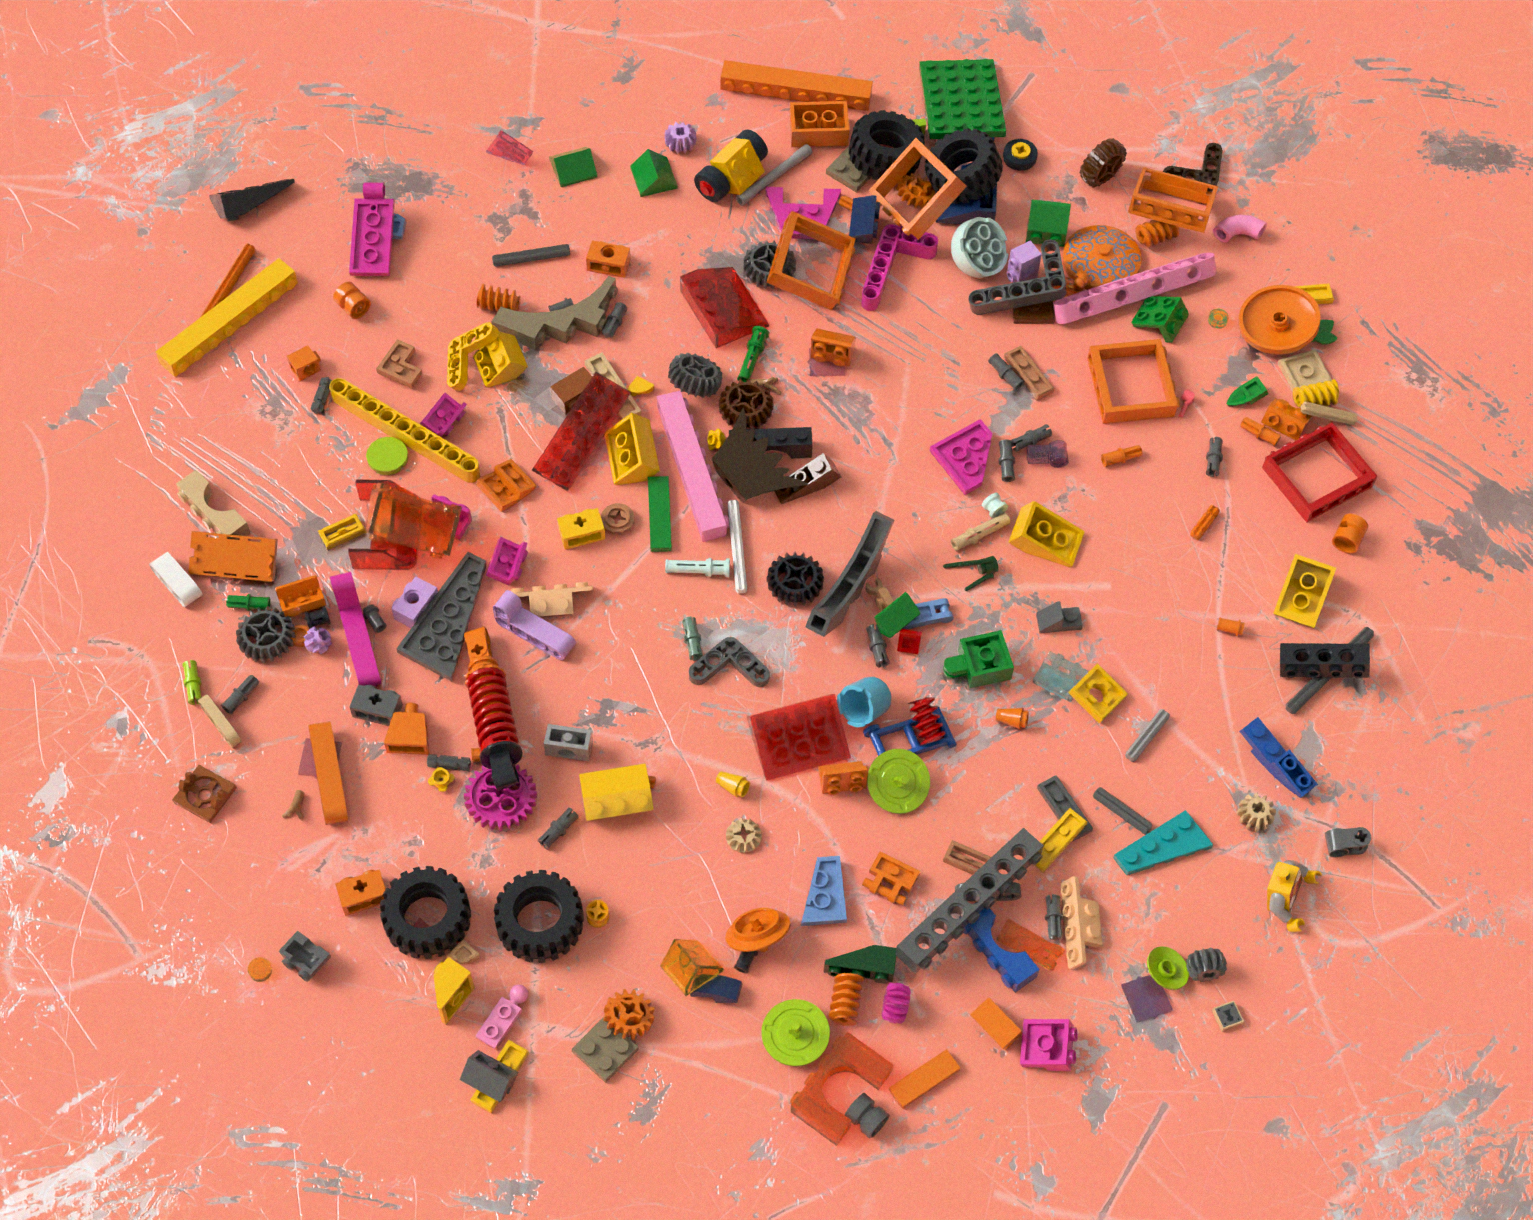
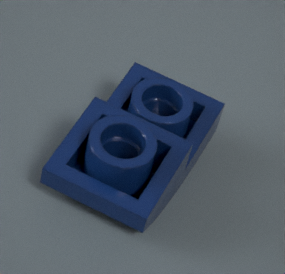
[688,972,742,1003]

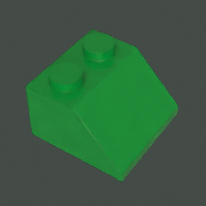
[1026,199,1071,247]

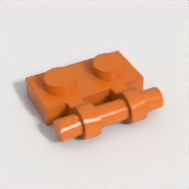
[862,851,920,906]

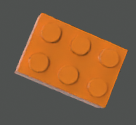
[789,101,850,147]

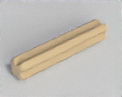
[1300,401,1358,425]

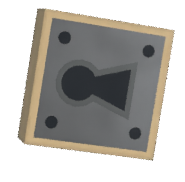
[1212,1001,1244,1032]

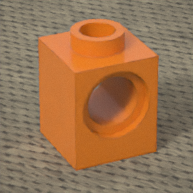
[287,345,321,382]

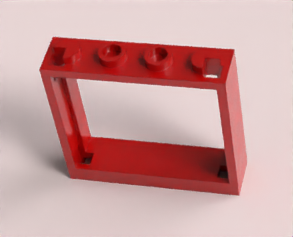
[1262,422,1378,523]

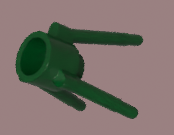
[943,556,998,591]

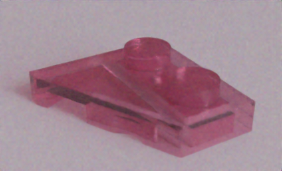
[486,130,533,165]

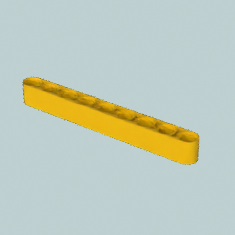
[329,378,480,483]

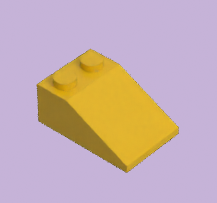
[1008,501,1085,567]
[1273,554,1336,628]

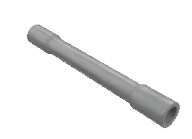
[736,144,813,206]

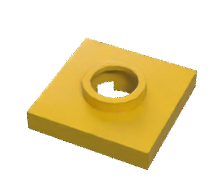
[1068,663,1128,723]

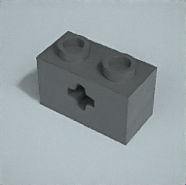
[349,685,403,726]

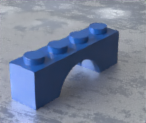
[959,902,1040,993]

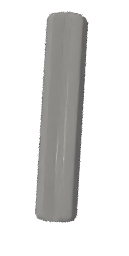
[1125,709,1170,762]

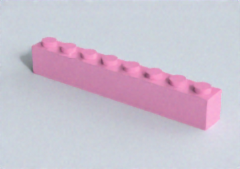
[657,391,729,542]

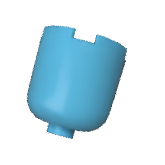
[836,677,892,727]

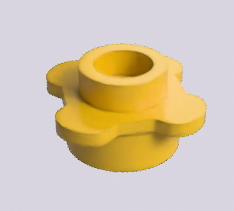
[707,429,726,450]
[428,767,455,792]

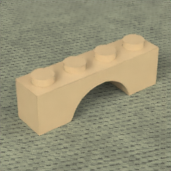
[176,469,250,540]

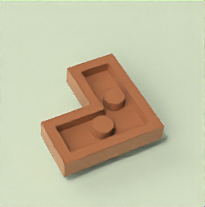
[376,339,422,389]

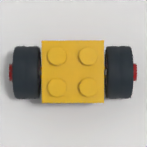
[694,129,768,202]

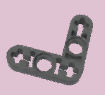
[689,637,770,687]

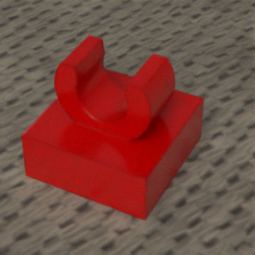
[897,629,922,655]

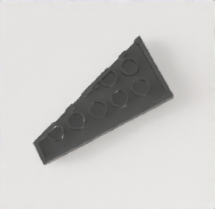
[397,552,486,682]

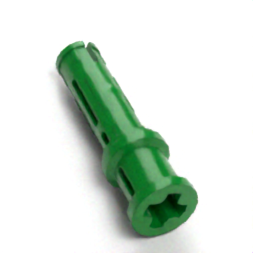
[737,326,770,382]

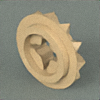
[726,817,762,853]

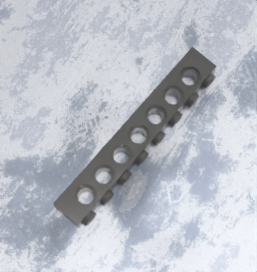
[895,828,1044,974]

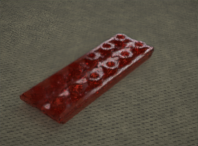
[532,372,631,492]

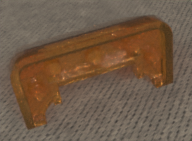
[365,483,462,559]

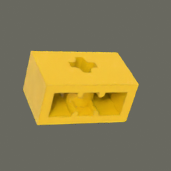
[557,508,605,550]

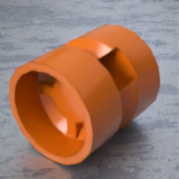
[333,282,371,319]
[1332,514,1369,554]

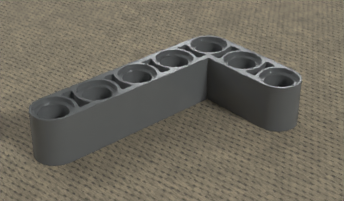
[968,240,1067,315]

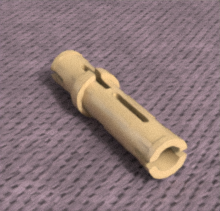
[951,512,1010,551]

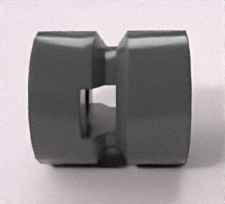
[844,1093,890,1139]

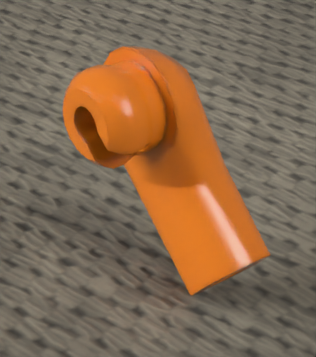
[1074,270,1092,288]

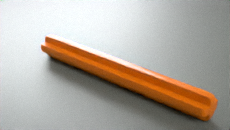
[201,243,255,317]

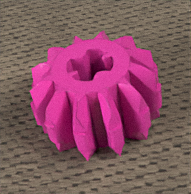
[881,982,911,1024]

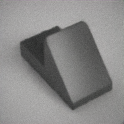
[1036,601,1083,633]

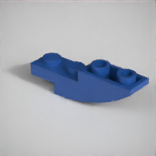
[1239,717,1318,798]

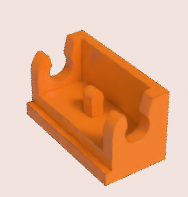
[970,997,1022,1050]

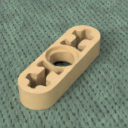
[197,694,242,748]

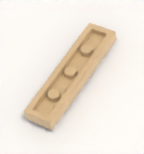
[584,353,642,420]

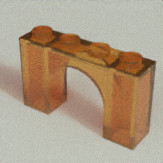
[790,1032,894,1146]

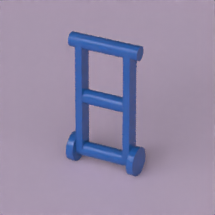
[863,707,957,756]

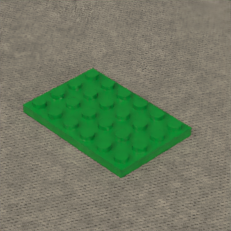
[919,59,1006,139]

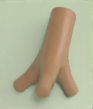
[751,377,781,395]
[282,790,305,819]

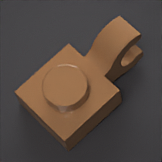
[865,578,894,611]

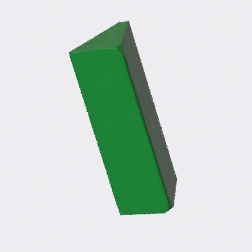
[874,592,920,638]

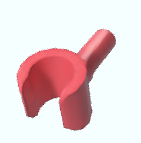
[1178,389,1195,418]

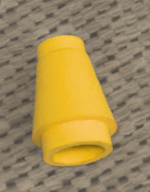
[716,771,750,798]

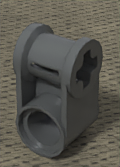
[1325,827,1371,857]

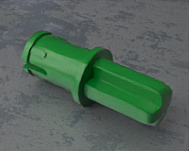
[226,594,271,611]

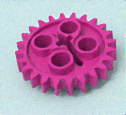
[464,764,537,831]

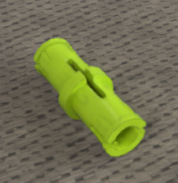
[182,660,202,705]

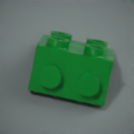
[1131,296,1189,343]

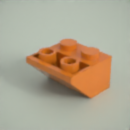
[810,328,856,367]

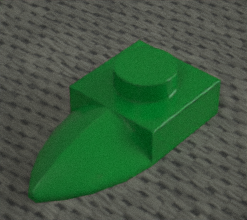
[1226,376,1268,406]

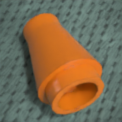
[996,708,1029,729]

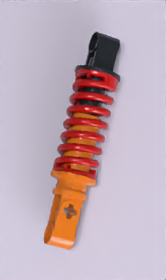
[464,626,523,791]

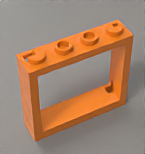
[869,138,967,240]
[1128,167,1218,233]
[766,211,856,310]
[1087,339,1180,424]

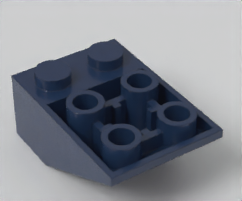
[936,181,997,224]

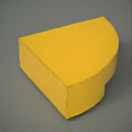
[627,376,655,396]

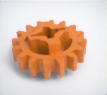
[896,173,936,209]
[603,989,655,1039]

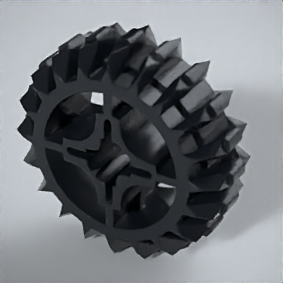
[767,551,824,607]

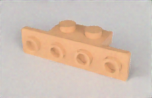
[511,582,593,617]
[1061,876,1102,969]

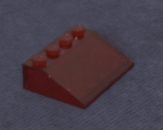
[680,267,769,348]
[746,693,851,781]

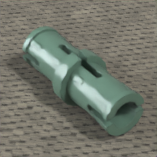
[682,616,703,661]

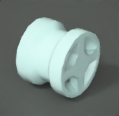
[982,493,1008,519]

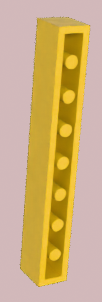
[155,258,298,377]

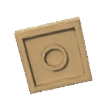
[1278,349,1332,391]

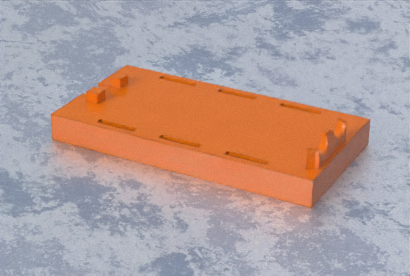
[188,531,278,582]

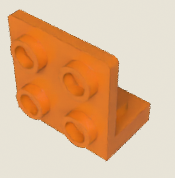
[818,761,868,795]

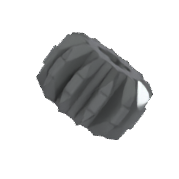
[1186,947,1227,982]

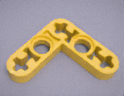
[447,322,499,391]

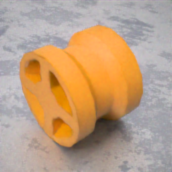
[586,900,609,928]

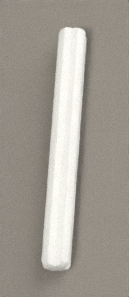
[728,500,747,594]

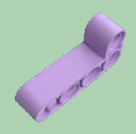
[493,590,576,660]

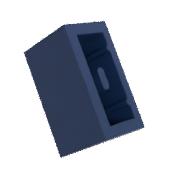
[849,195,880,244]

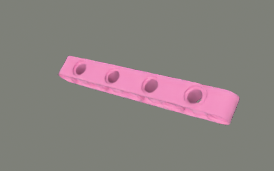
[1053,253,1217,324]

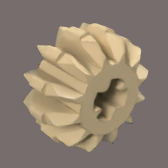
[1237,793,1276,832]

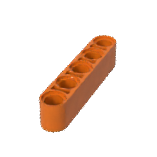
[308,721,348,825]

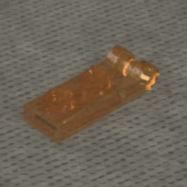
[996,918,1065,971]

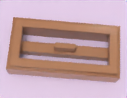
[943,840,991,875]

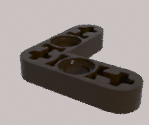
[1163,143,1223,191]

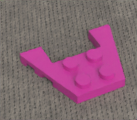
[766,187,841,239]

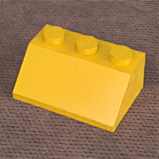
[604,413,660,485]
[579,763,654,821]

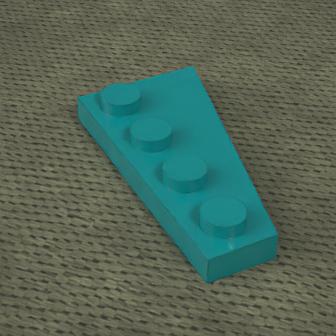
[1113,810,1213,875]

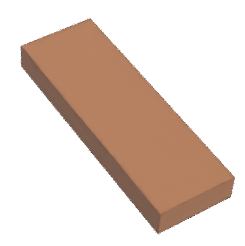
[1004,346,1054,401]

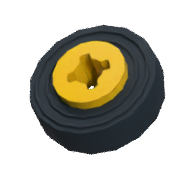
[1003,139,1038,171]

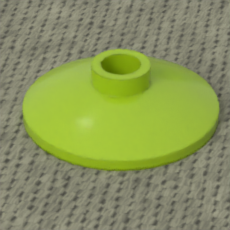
[1147,946,1189,990]

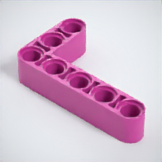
[861,224,938,311]
[330,571,382,686]

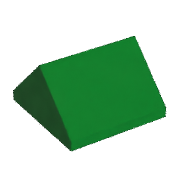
[549,147,597,187]
[630,149,678,197]

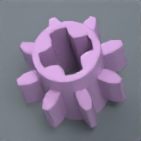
[304,626,332,654]

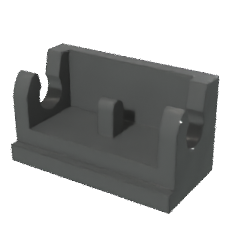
[460,1050,519,1102]

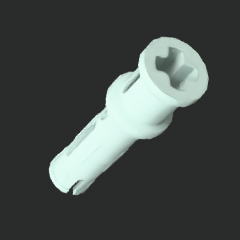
[665,558,730,577]

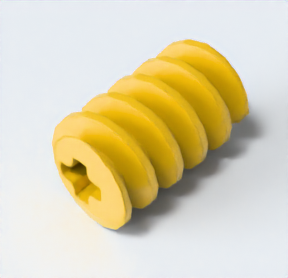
[1293,379,1339,407]

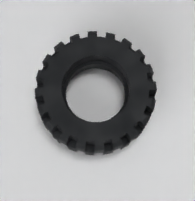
[848,110,925,180]
[925,128,1003,204]
[380,866,471,959]
[494,870,584,963]

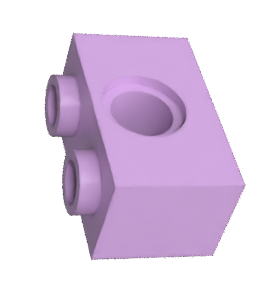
[1006,240,1042,283]
[392,576,438,628]

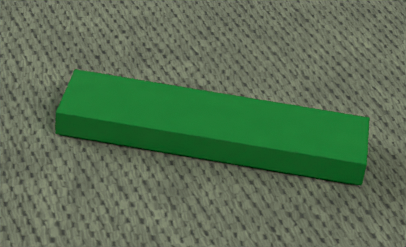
[648,476,672,552]

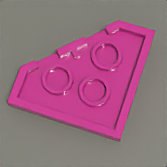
[929,419,992,495]

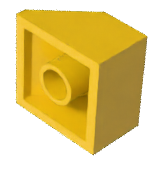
[433,957,475,1025]

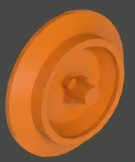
[725,908,791,952]

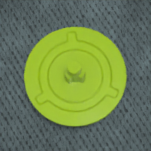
[867,749,930,814]
[761,999,830,1066]

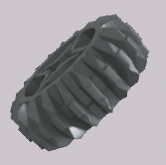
[743,240,796,289]
[668,352,723,398]
[236,606,296,663]

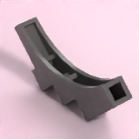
[805,511,895,637]

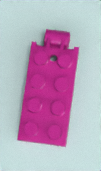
[349,182,395,276]

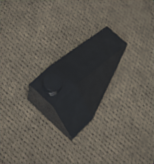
[209,178,295,221]

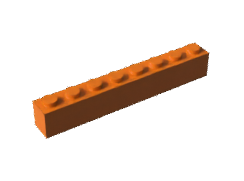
[720,60,873,111]

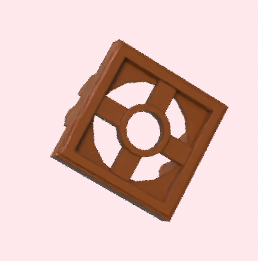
[172,765,237,823]

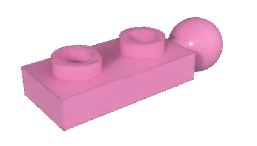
[476,985,528,1050]

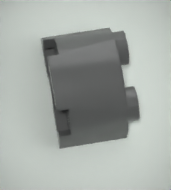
[278,931,331,982]

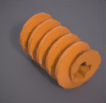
[1135,220,1179,247]
[476,284,521,312]
[828,973,864,1026]

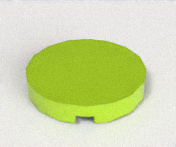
[366,437,408,475]

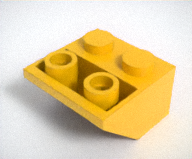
[473,331,528,388]

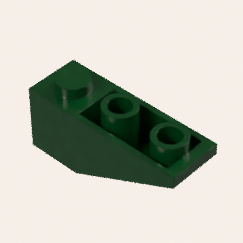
[824,945,896,984]

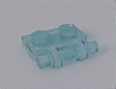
[1033,651,1089,702]

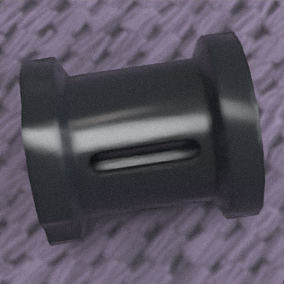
[304,606,331,629]

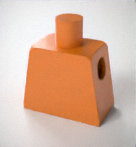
[384,702,429,755]

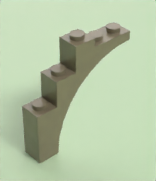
[491,276,618,350]

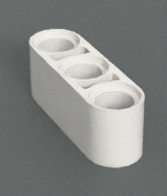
[149,552,203,607]

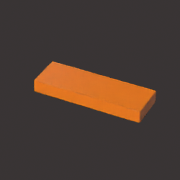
[889,1049,960,1109]

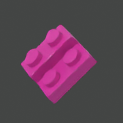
[1020,1019,1078,1071]

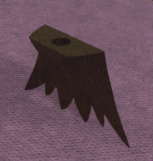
[712,408,808,502]

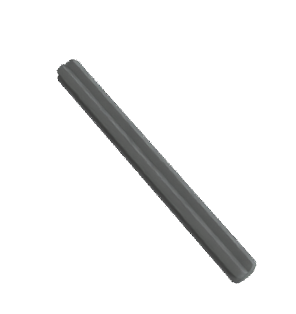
[1285,627,1374,714]

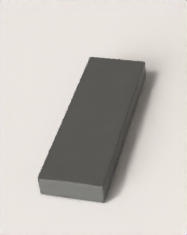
[1037,775,1093,842]

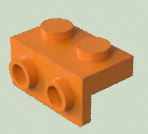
[1261,398,1312,440]
[275,575,326,617]

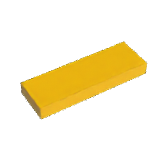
[1035,808,1087,873]
[470,1040,529,1113]

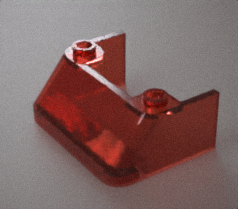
[348,479,422,570]

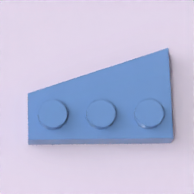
[801,856,847,926]

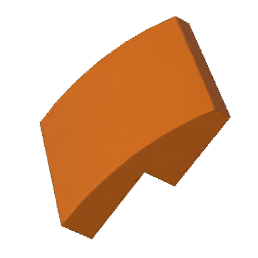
[476,459,536,512]

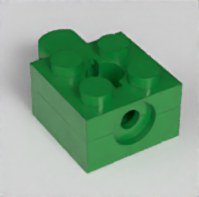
[943,630,1014,688]

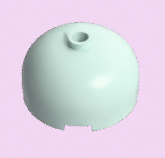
[951,217,1009,278]

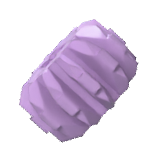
[664,121,697,154]

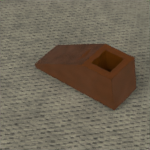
[774,453,841,504]

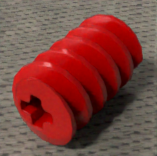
[907,697,946,746]

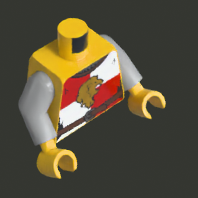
[1267,860,1322,932]

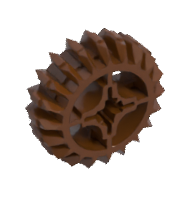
[1079,138,1127,188]
[719,379,774,429]

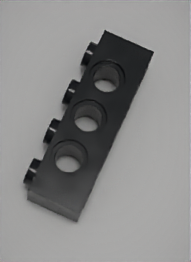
[1280,643,1370,678]

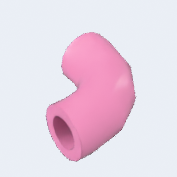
[1213,215,1267,242]

